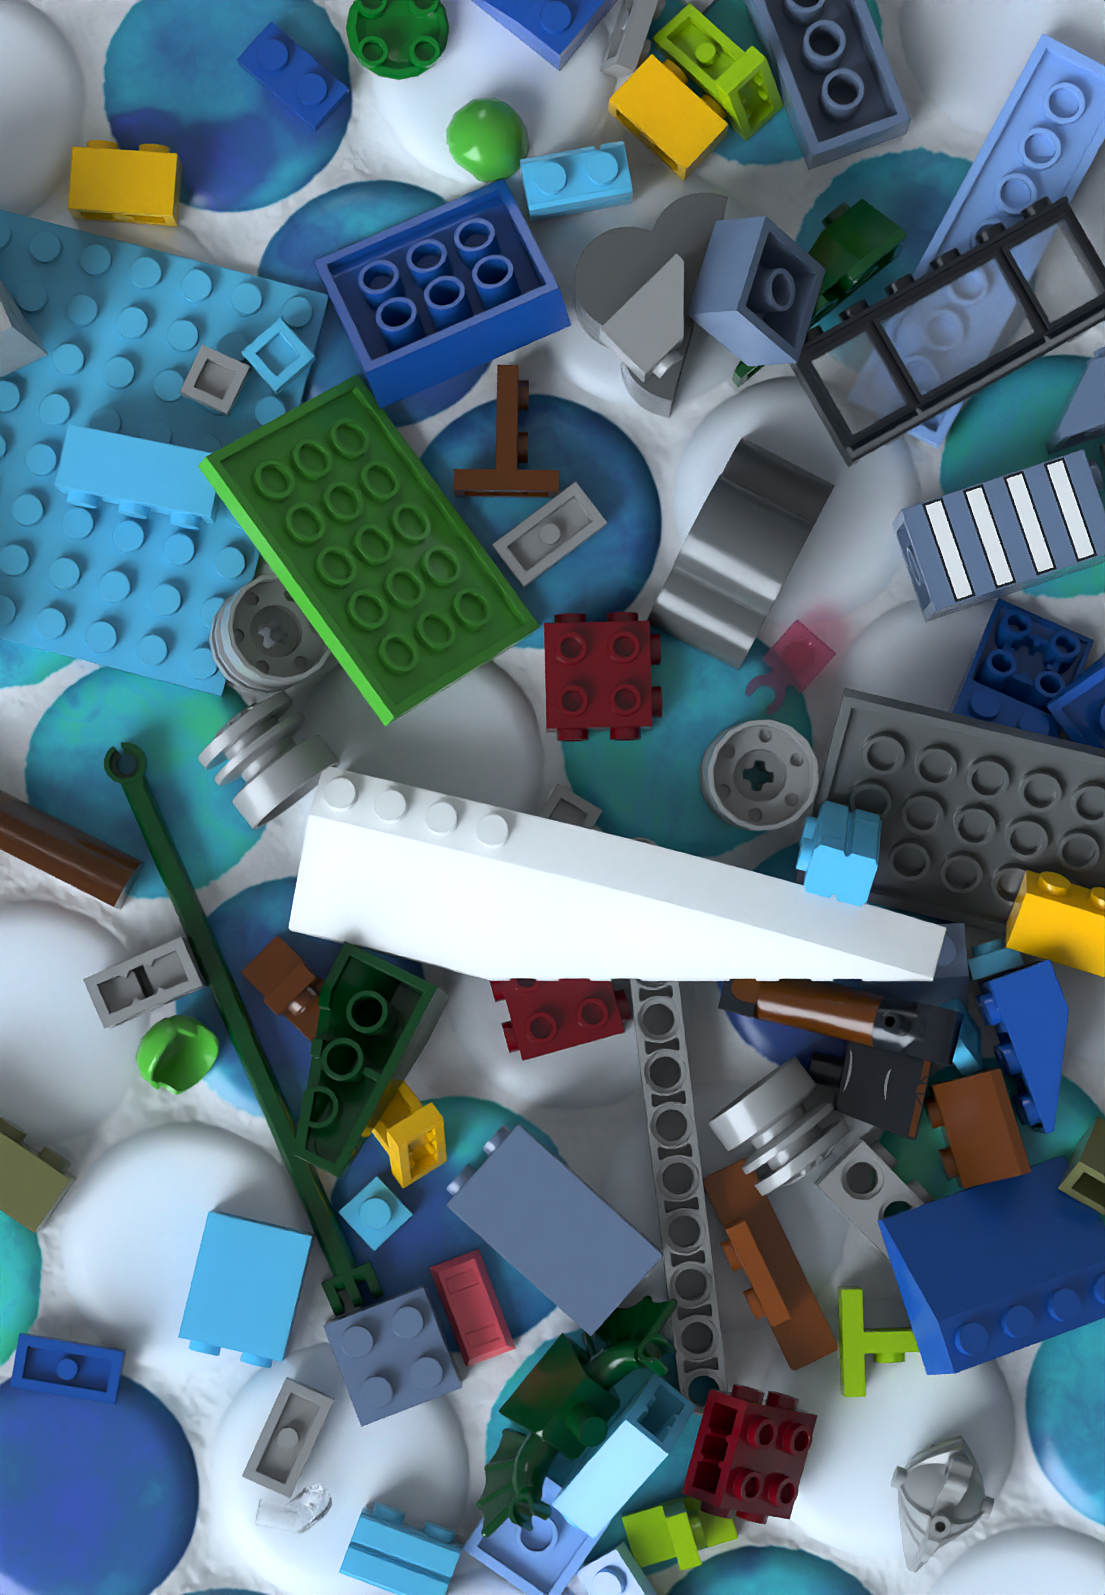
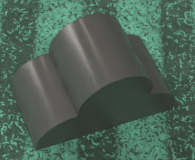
[574,193,728,418]
[647,437,835,671]

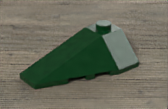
[732,199,907,388]
[293,941,450,1180]

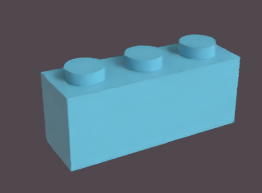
[55,424,221,530]

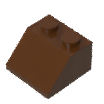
[924,1067,1031,1188]

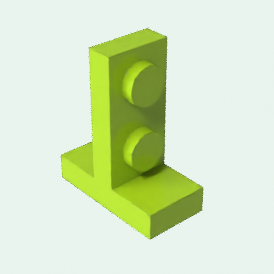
[652,3,784,141]
[837,1286,919,1397]
[621,1495,739,1571]

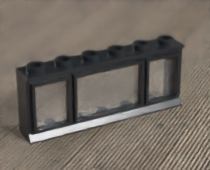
[789,196,1105,468]

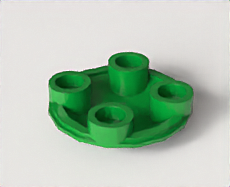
[346,0,450,80]

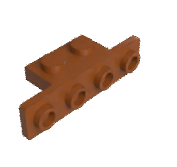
[703,1158,838,1370]

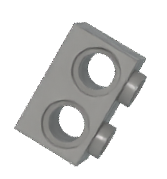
[83,936,207,1029]
[814,1139,935,1260]

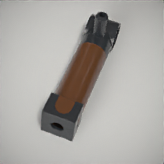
[718,979,964,1066]

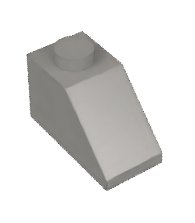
[599,253,684,383]

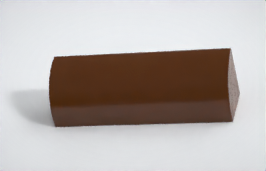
[0,789,145,909]

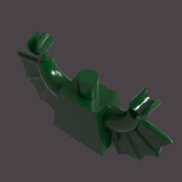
[476,1295,678,1538]

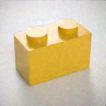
[608,54,729,181]
[68,140,182,227]
[1006,870,1105,977]

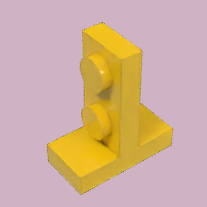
[372,1081,447,1189]

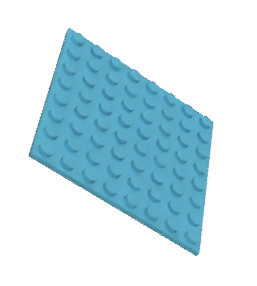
[0,210,330,697]

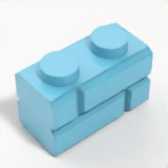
[520,141,633,222]
[796,800,882,907]
[339,1502,463,1595]

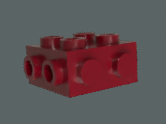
[544,612,662,742]
[489,978,632,1061]
[682,1384,818,1524]

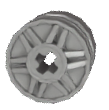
[209,573,331,694]
[198,691,340,830]
[699,719,819,831]
[707,1056,850,1196]

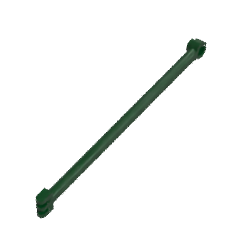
[104,742,385,1316]

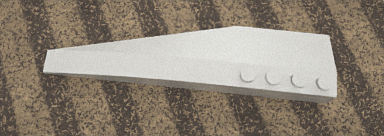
[289,767,947,981]

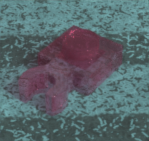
[744,619,836,716]

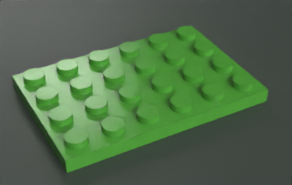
[198,374,540,727]

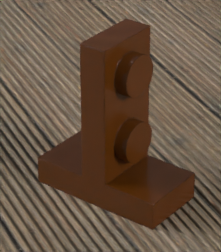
[453,365,559,498]
[240,935,325,1043]

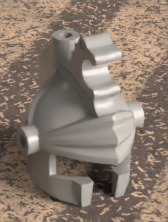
[891,1436,994,1573]

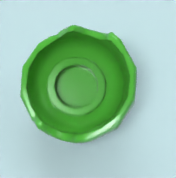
[446,98,530,183]
[136,1015,219,1095]

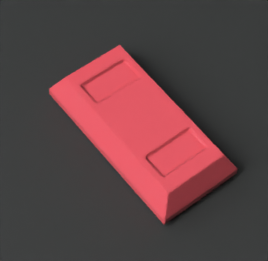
[429,1249,516,1367]

